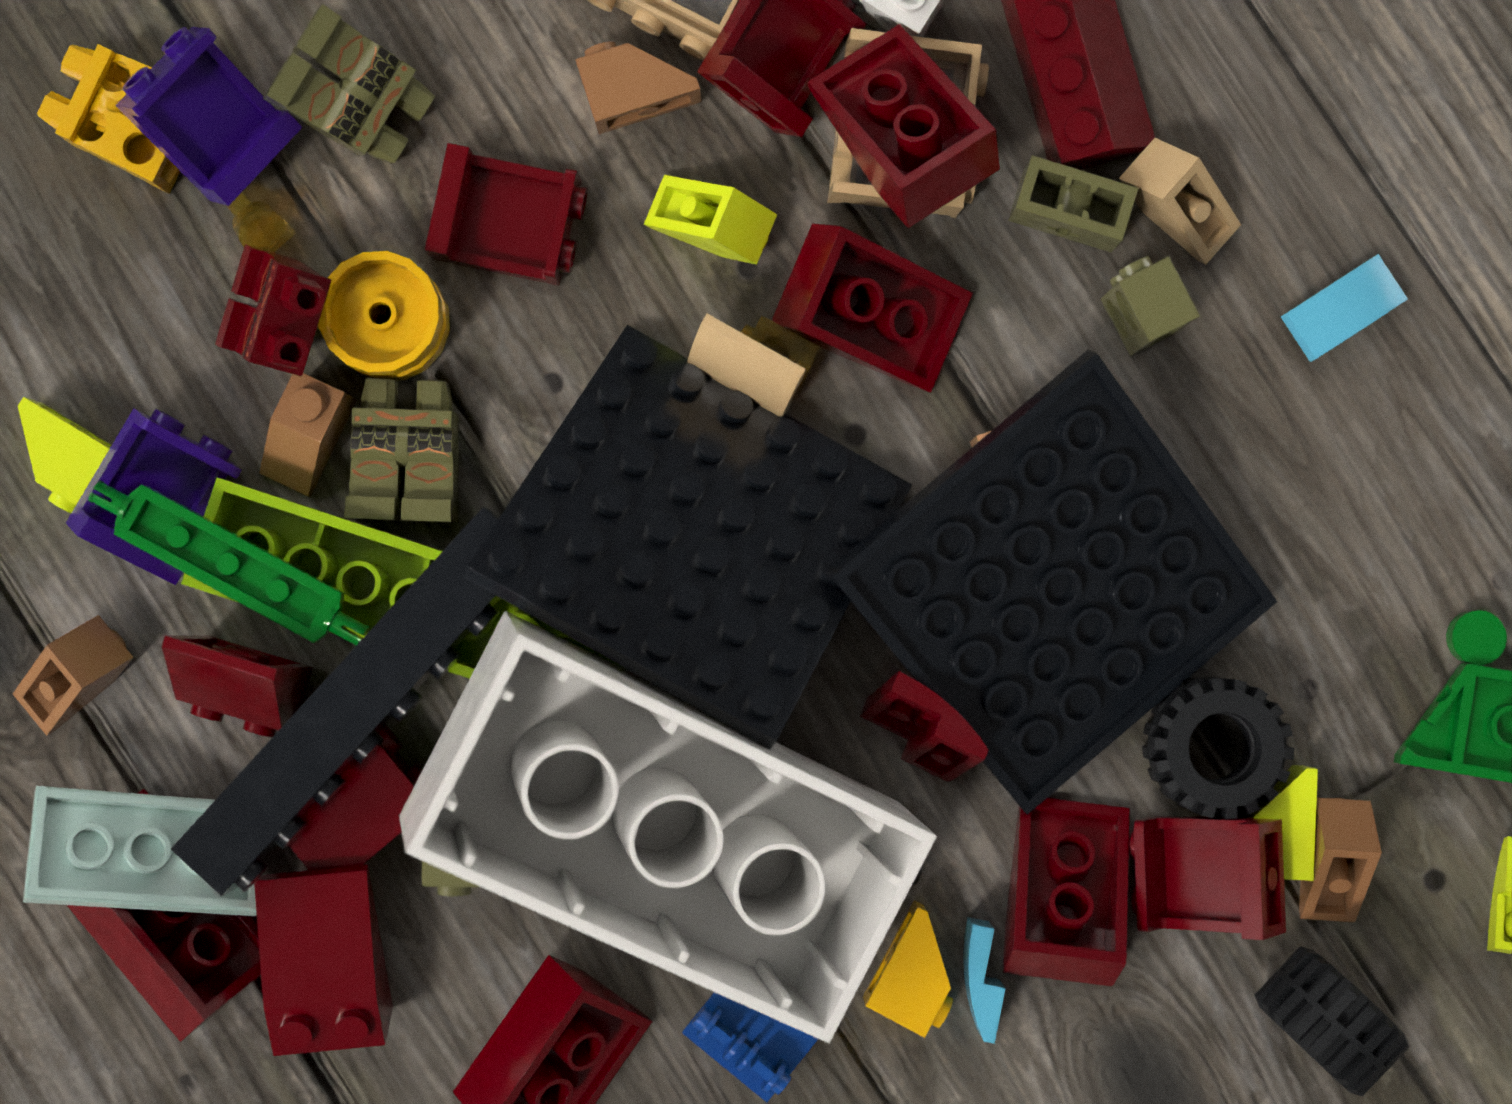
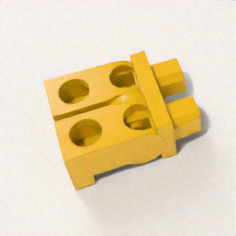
[37,44,180,194]

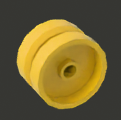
[318,251,450,381]

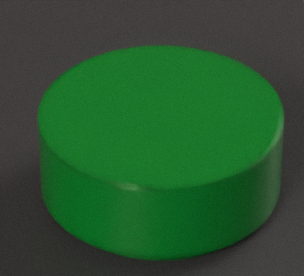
[1446,610,1507,665]

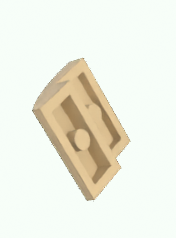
[687,314,806,417]

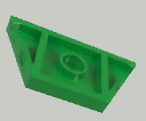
[1394,663,1512,783]

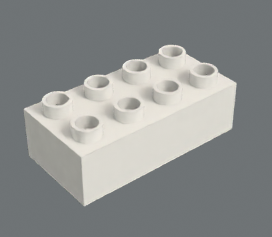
[399,611,937,1043]

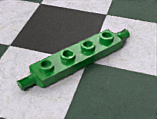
[88,480,370,647]

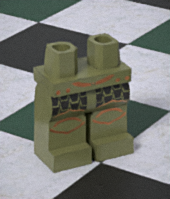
[263,4,435,164]
[344,378,460,523]

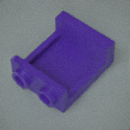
[115,27,302,206]
[66,408,242,585]

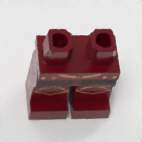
[215,244,332,377]

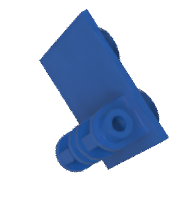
[682,992,818,1103]

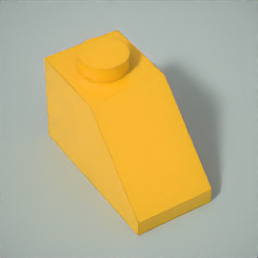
[863,900,953,1038]

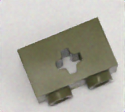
[1008,155,1139,253]

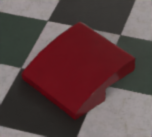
[859,671,988,782]

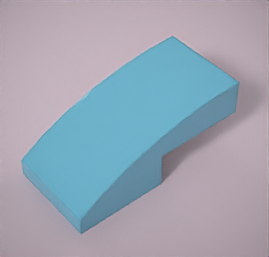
[1281,254,1408,362]
[963,917,1006,1044]

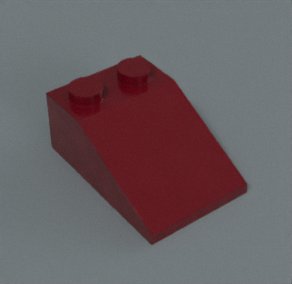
[808,24,1000,228]
[770,223,973,393]
[162,635,313,738]
[1003,798,1130,987]
[254,865,393,1056]

